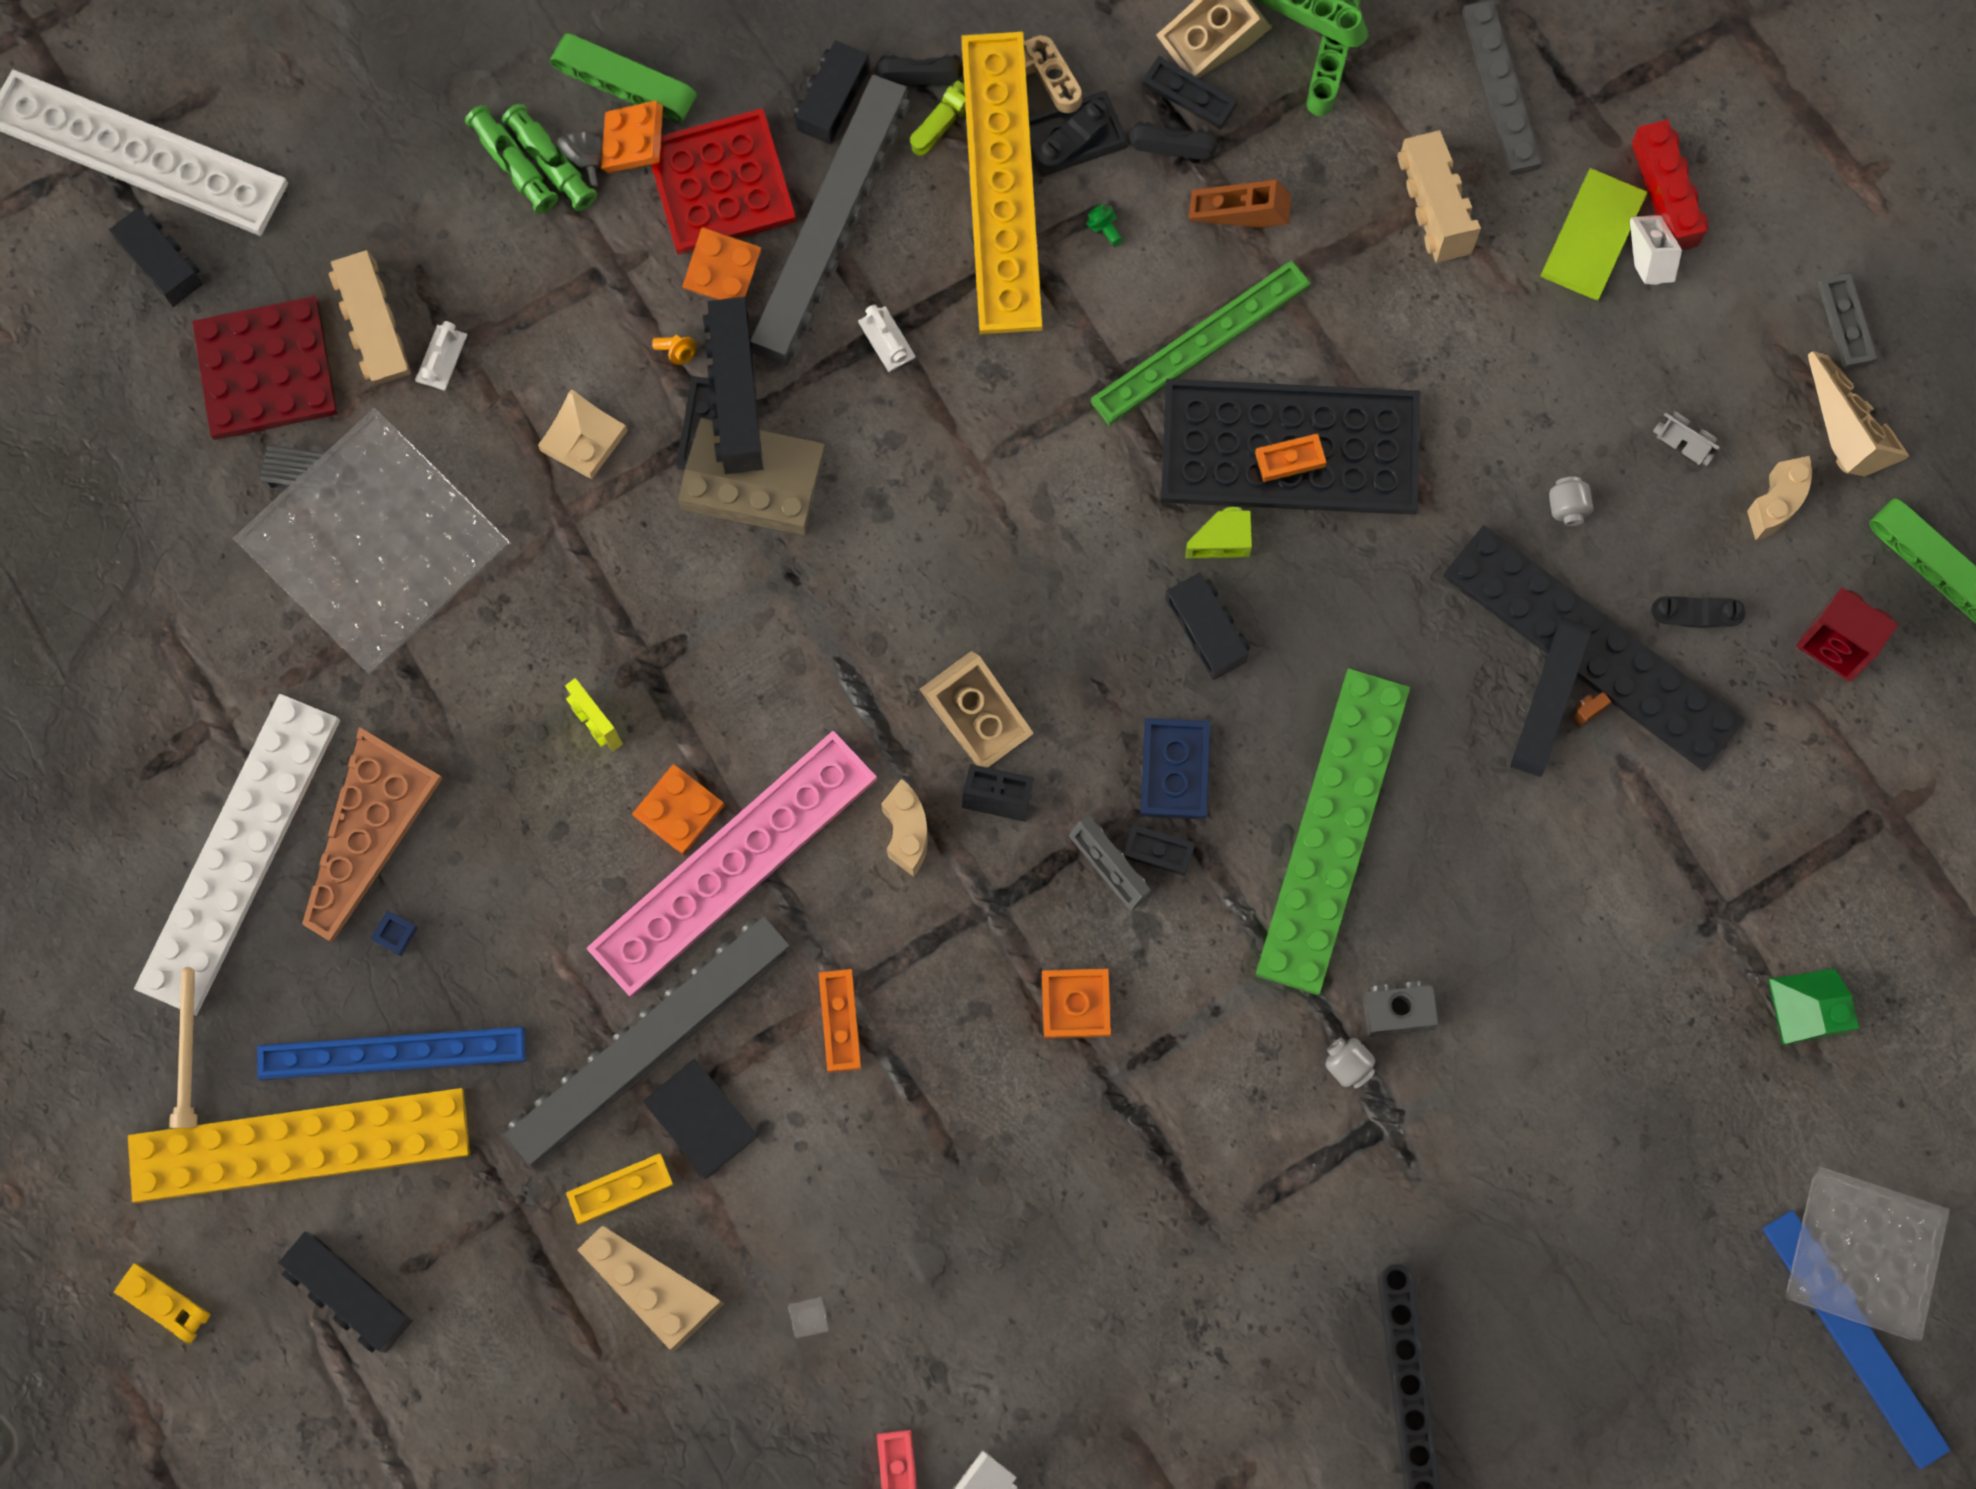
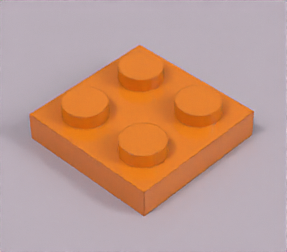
[601,101,663,173]
[682,228,762,300]
[632,764,725,856]
[1042,969,1111,1039]

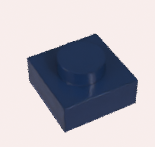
[371,911,418,957]

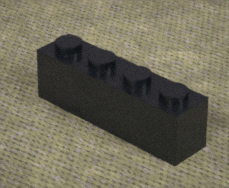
[278,1231,413,1353]

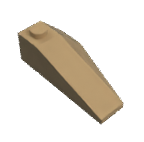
[1808,351,1909,476]

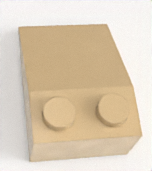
[1156,0,1272,78]
[919,651,1034,768]

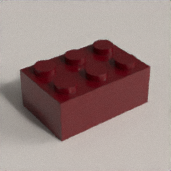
[1795,587,1898,682]

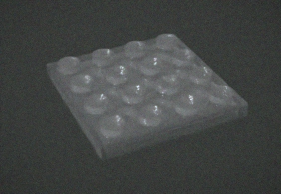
[1785,1166,1950,1342]

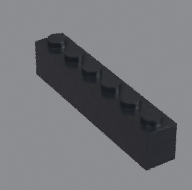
[703,296,764,474]

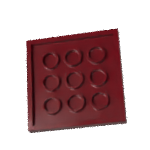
[192,296,338,440]

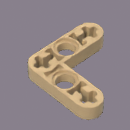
[1024,36,1082,113]

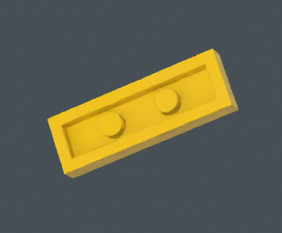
[566,1153,674,1225]

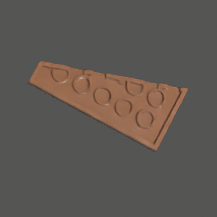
[302,727,442,943]

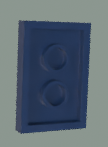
[1140,718,1210,819]

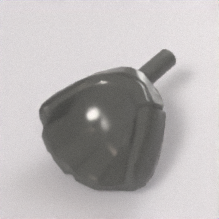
[558,132,603,187]

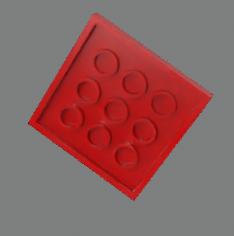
[651,108,797,255]

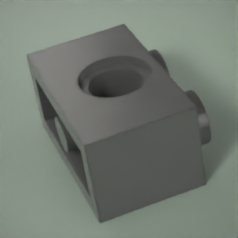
[1363,981,1439,1037]

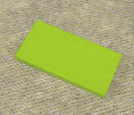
[1540,168,1647,301]

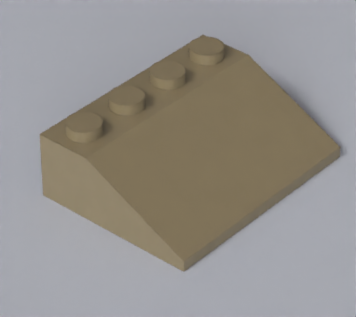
[678,418,825,536]

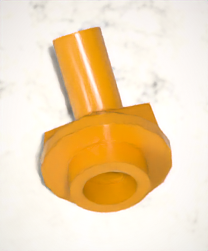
[652,334,697,365]

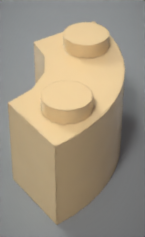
[1747,456,1812,541]
[881,779,928,877]

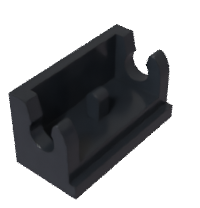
[962,764,1034,822]

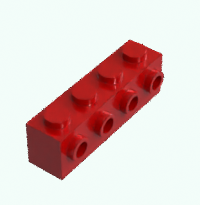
[1631,119,1708,250]

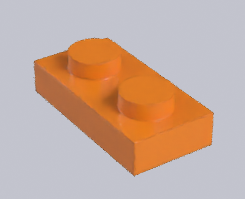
[1255,433,1327,482]

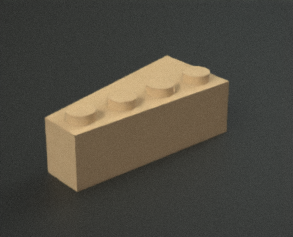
[1398,130,1481,263]
[329,250,412,386]
[577,1226,725,1352]

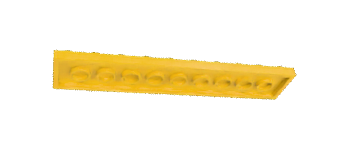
[961,32,1042,334]
[128,1088,470,1203]

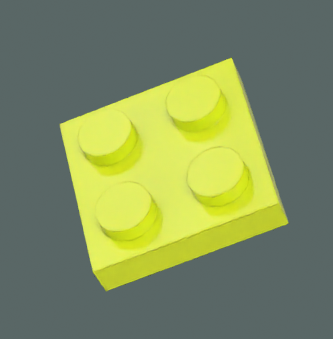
[565,678,623,752]

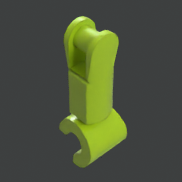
[910,80,966,156]

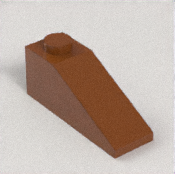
[1188,179,1292,227]

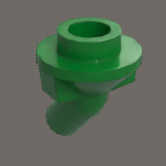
[1086,204,1123,247]

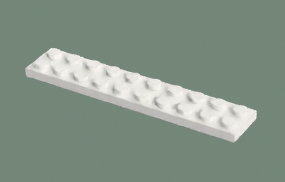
[0,69,288,236]
[134,694,340,1016]

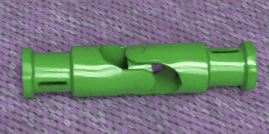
[502,104,597,211]
[465,105,558,214]

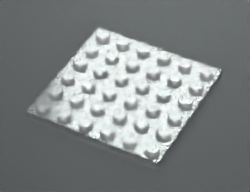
[233,407,510,676]

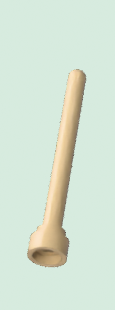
[169,967,198,1128]

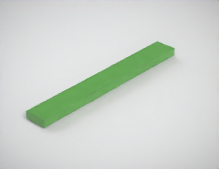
[1091,260,1311,426]

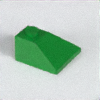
[1768,968,1859,1045]

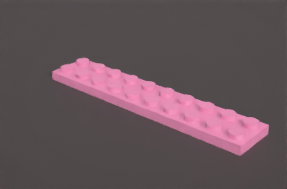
[586,731,877,998]

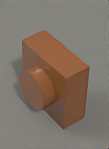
[1572,692,1611,728]

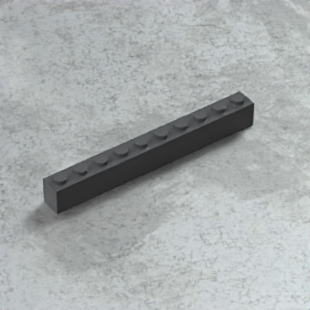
[750,74,911,366]
[504,916,792,1169]

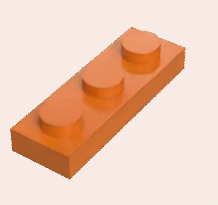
[819,969,861,1073]

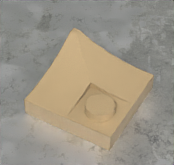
[538,389,627,479]

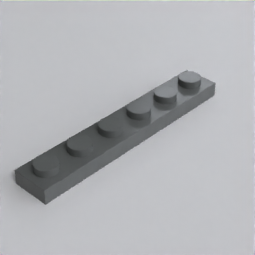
[1462,0,1542,175]

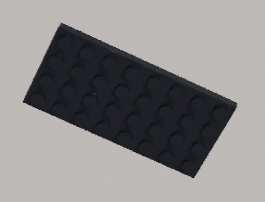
[1161,379,1420,515]

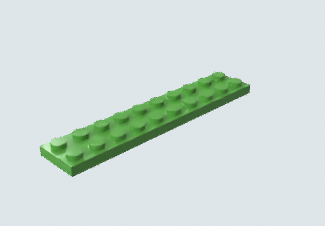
[1255,668,1410,995]

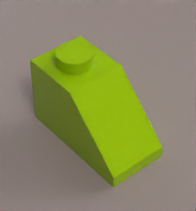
[1185,507,1252,559]

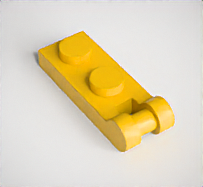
[114,1263,211,1344]

